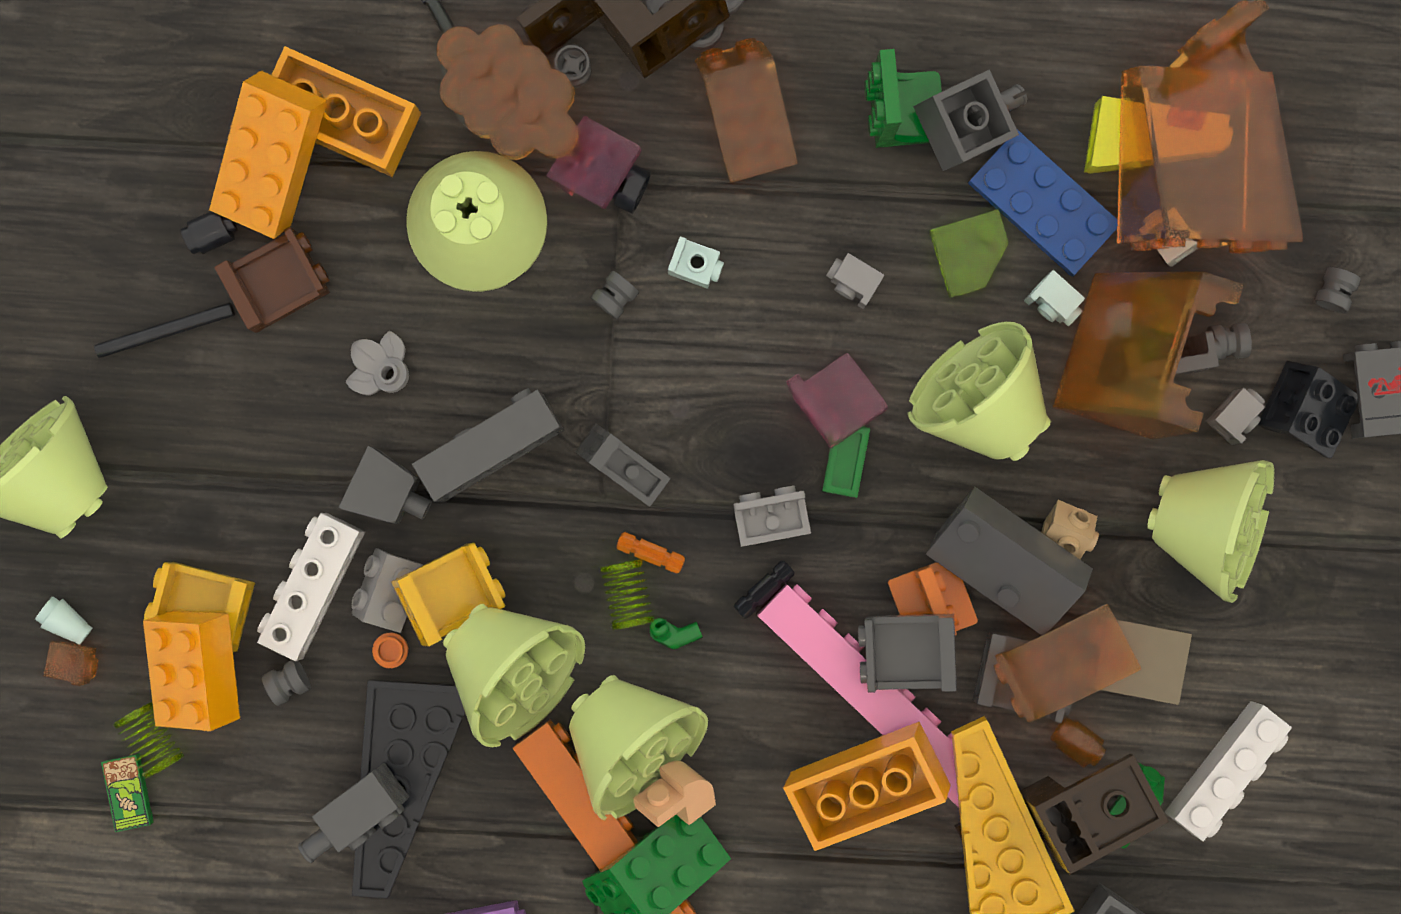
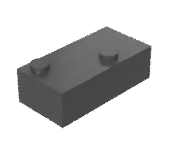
[412,388,565,502]
[926,486,1093,637]

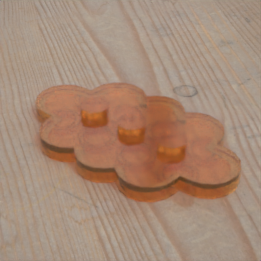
[436,24,578,160]

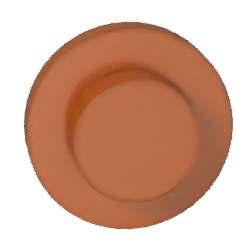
[372,632,409,668]

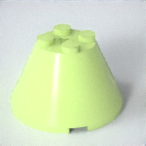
[407,151,547,292]
[908,322,1051,461]
[0,396,108,538]
[1148,460,1274,603]
[443,604,585,747]
[569,675,708,820]

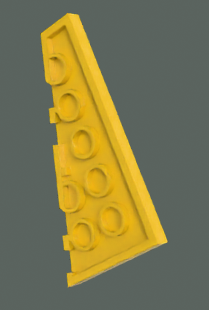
[951,716,1074,914]

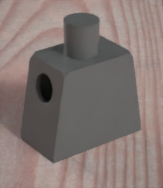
[339,446,432,524]

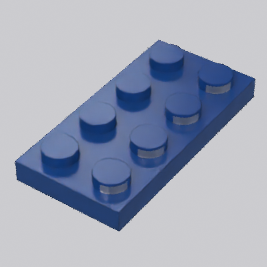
[968,130,1122,277]

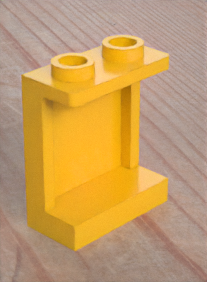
[391,543,505,646]
[144,562,255,652]

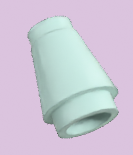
[35,597,93,645]

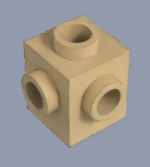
[1041,500,1099,559]

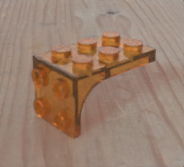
[1170,0,1269,116]
[695,38,798,183]
[993,604,1143,722]

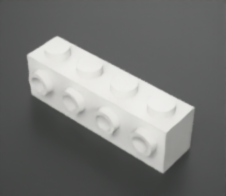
[257,513,365,661]
[1164,701,1292,842]

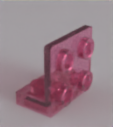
[547,116,642,209]
[786,353,888,449]

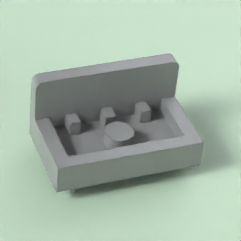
[733,486,811,547]
[352,548,423,633]

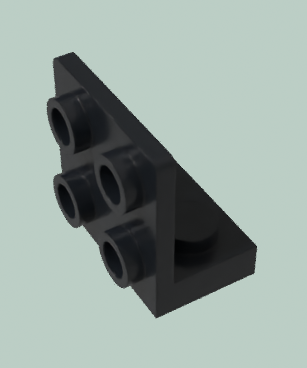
[1258,361,1358,458]

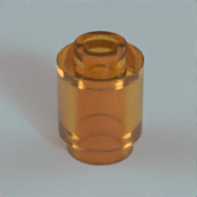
[1050,716,1106,768]

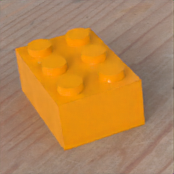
[143,610,240,731]

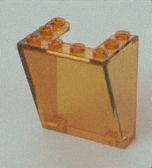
[1117,66,1303,254]
[1052,271,1244,440]

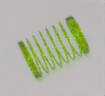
[599,559,655,630]
[113,702,185,779]

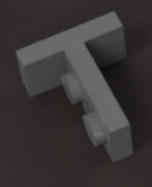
[575,424,671,507]

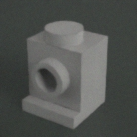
[826,253,884,309]
[1205,388,1265,445]

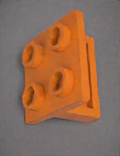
[888,562,978,635]

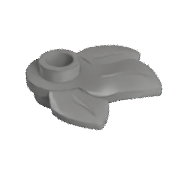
[346,331,409,396]

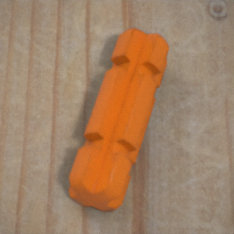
[616,532,685,573]

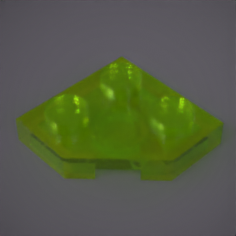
[929,210,1009,298]

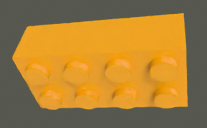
[272,46,421,177]
[209,71,327,239]
[783,721,951,851]

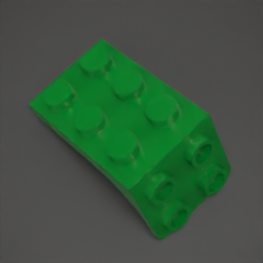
[864,49,942,148]
[582,815,731,914]

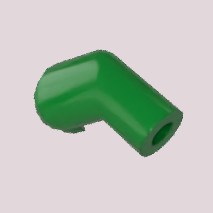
[649,618,703,649]

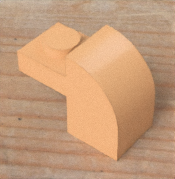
[633,761,716,827]

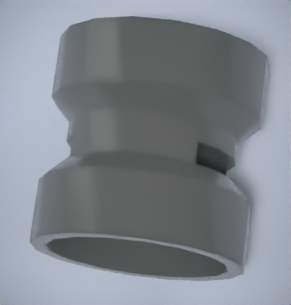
[554,45,592,88]
[1314,267,1361,314]
[590,270,639,320]
[1207,323,1252,360]
[262,660,311,706]

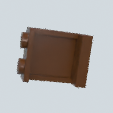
[214,227,330,333]

